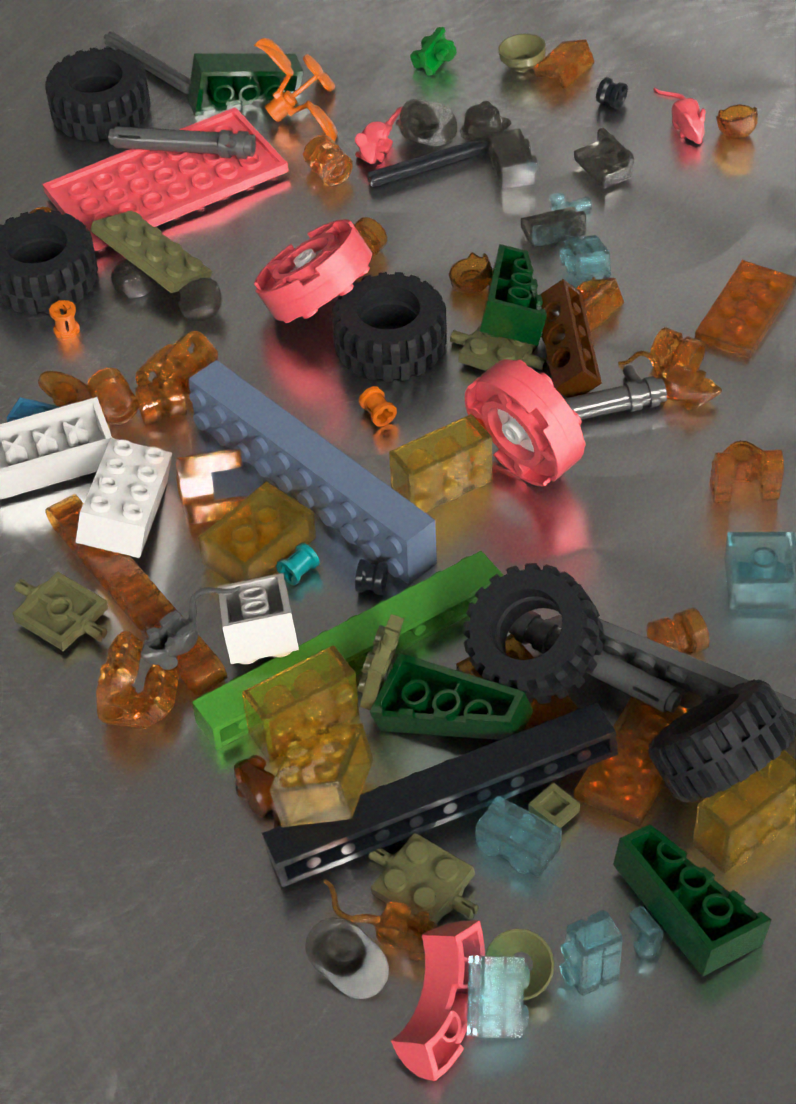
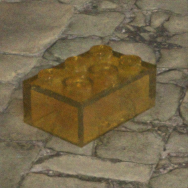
[389,414,492,513]
[198,481,316,583]
[242,645,359,762]
[270,723,374,827]
[693,750,796,874]

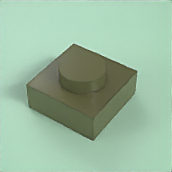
[528,782,580,833]

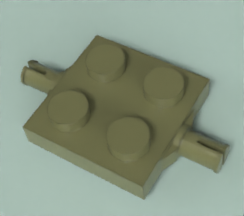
[450,324,547,371]
[12,571,108,651]
[357,614,404,710]
[369,832,479,930]

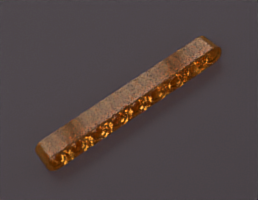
[45,494,227,696]

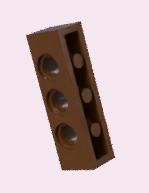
[540,279,602,398]

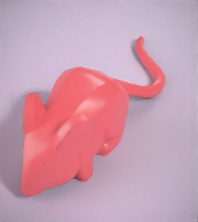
[653,88,705,144]
[355,106,411,164]

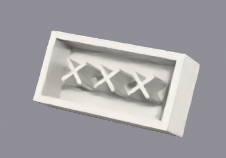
[0,397,112,500]
[76,438,172,558]

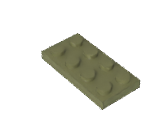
[90,210,212,293]

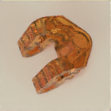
[135,331,218,394]
[709,440,784,503]
[176,449,250,523]
[96,630,179,728]

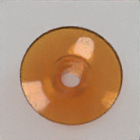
[38,371,96,407]

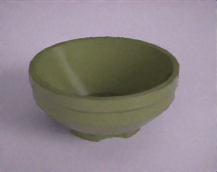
[498,34,546,72]
[484,929,555,1001]

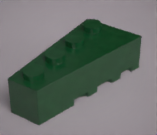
[188,53,304,116]
[480,244,547,346]
[370,653,533,740]
[613,824,772,977]

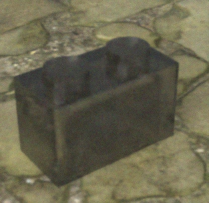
[488,128,538,189]

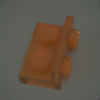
[533,39,595,88]
[577,277,624,333]

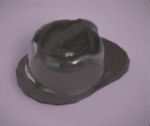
[395,99,458,146]
[459,101,511,142]
[305,917,389,999]

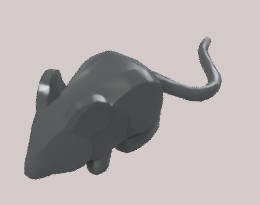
[140,586,241,670]

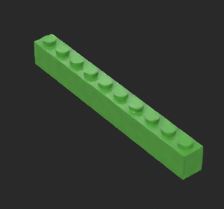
[192,551,504,750]

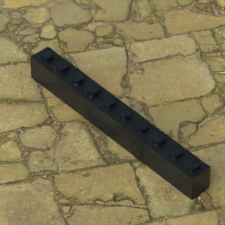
[262,702,618,887]

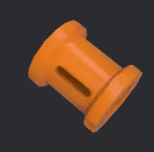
[49,300,80,340]
[358,386,397,427]

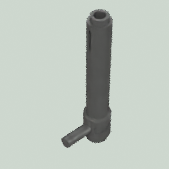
[108,126,256,159]
[564,365,667,420]
[509,610,682,713]

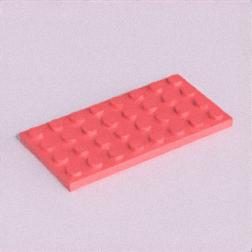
[42,107,289,251]

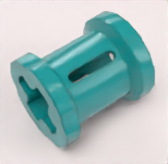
[276,543,320,586]

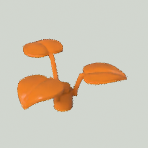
[254,38,338,146]

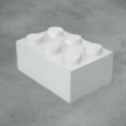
[218,573,299,664]

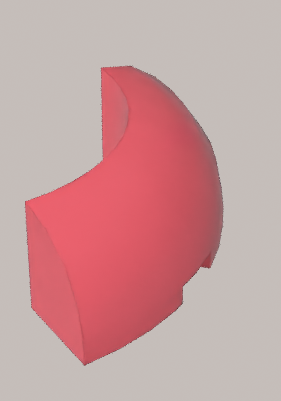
[391,920,486,1081]

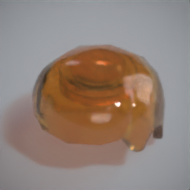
[716,104,758,139]
[449,252,493,294]

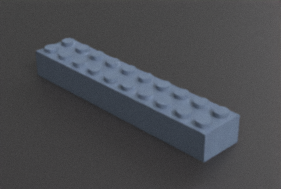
[188,360,437,585]

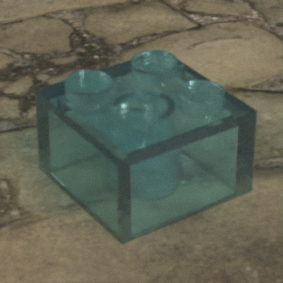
[724,532,796,609]

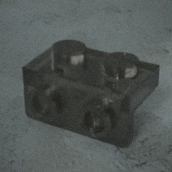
[574,127,634,189]
[521,206,586,248]

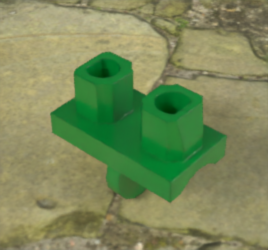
[410,27,457,76]

